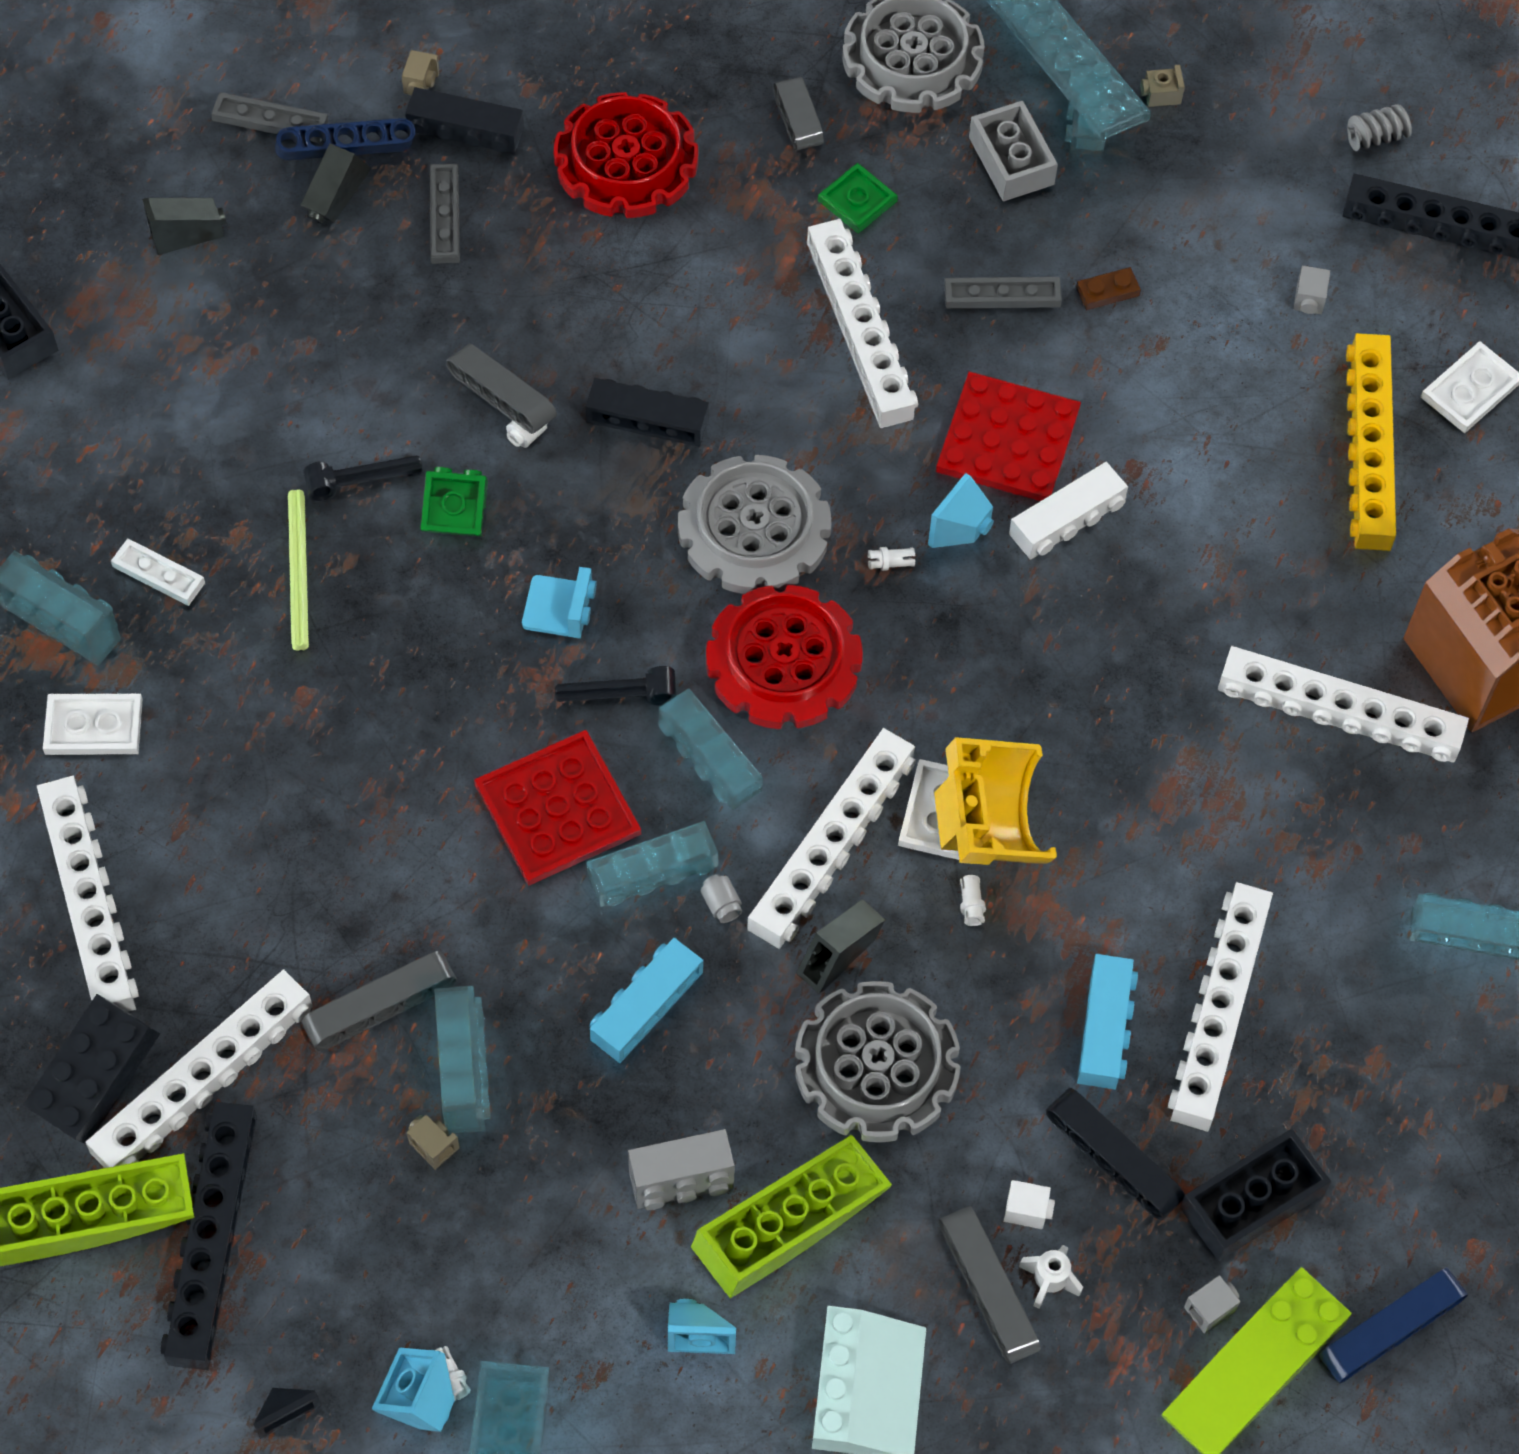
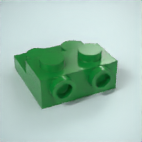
[421,467,488,537]

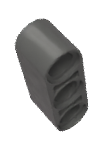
[773,77,824,151]

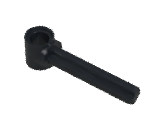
[303,455,422,502]
[555,666,676,706]

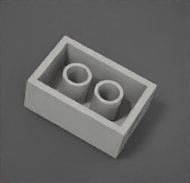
[969,100,1058,202]
[628,1129,735,1210]

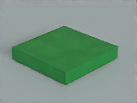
[818,163,898,234]

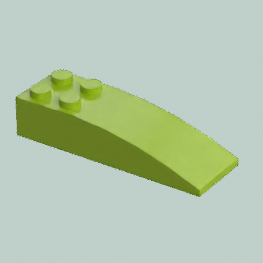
[691,1135,892,1299]
[0,1153,194,1267]
[1161,1267,1352,1454]

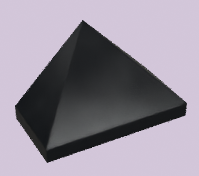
[253,1388,321,1439]

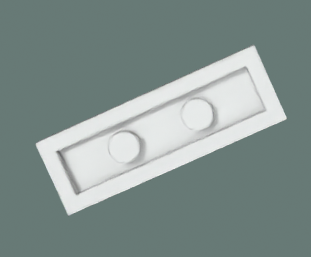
[111,538,205,606]

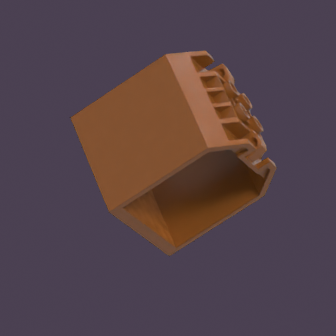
[1403,528,1519,733]

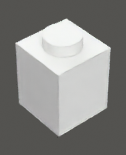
[1003,1180,1055,1229]

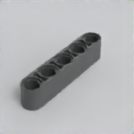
[446,343,557,434]
[301,951,457,1051]
[939,1206,1040,1364]

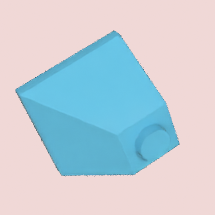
[928,473,994,548]
[668,1299,736,1354]
[372,1348,455,1432]

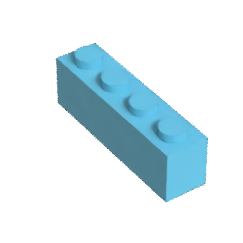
[590,938,703,1063]
[1077,954,1138,1090]

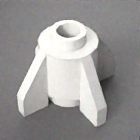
[1019,1245,1083,1309]

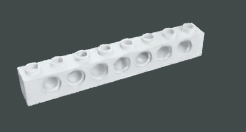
[807,219,918,428]
[1218,646,1469,763]
[748,728,916,949]
[37,775,139,1012]
[1167,882,1273,1132]
[85,969,312,1168]

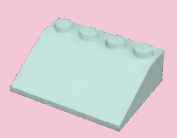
[812,1306,926,1454]

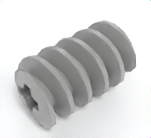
[1347,104,1412,151]

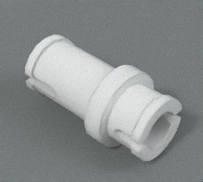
[867,547,915,571]
[960,875,986,926]
[435,1346,471,1401]

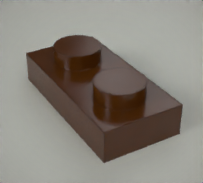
[1076,267,1141,310]

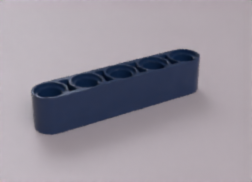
[275,118,415,160]
[1319,1267,1468,1384]

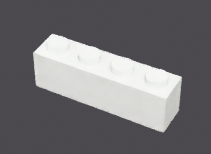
[1009,461,1128,560]

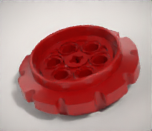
[554,92,698,218]
[706,585,863,729]

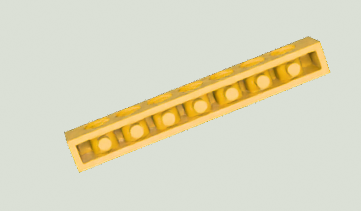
[1346,333,1396,551]

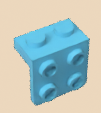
[522,567,597,639]

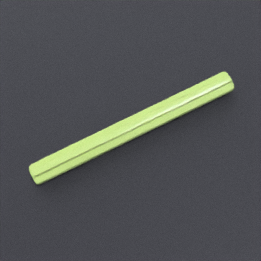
[288,489,309,651]

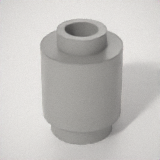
[700,874,742,923]

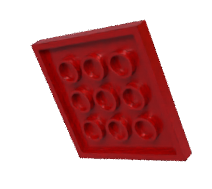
[936,371,1081,501]
[474,730,642,886]

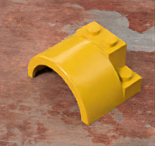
[934,737,1057,865]

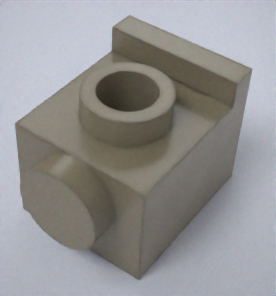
[402,50,440,95]
[1140,65,1185,107]
[407,1115,459,1170]

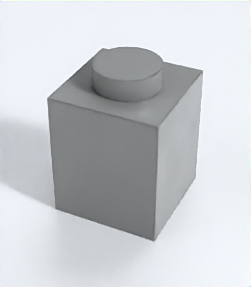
[1293,265,1330,315]
[1184,1275,1240,1334]

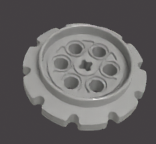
[842,0,985,113]
[678,455,831,594]
[795,981,961,1142]

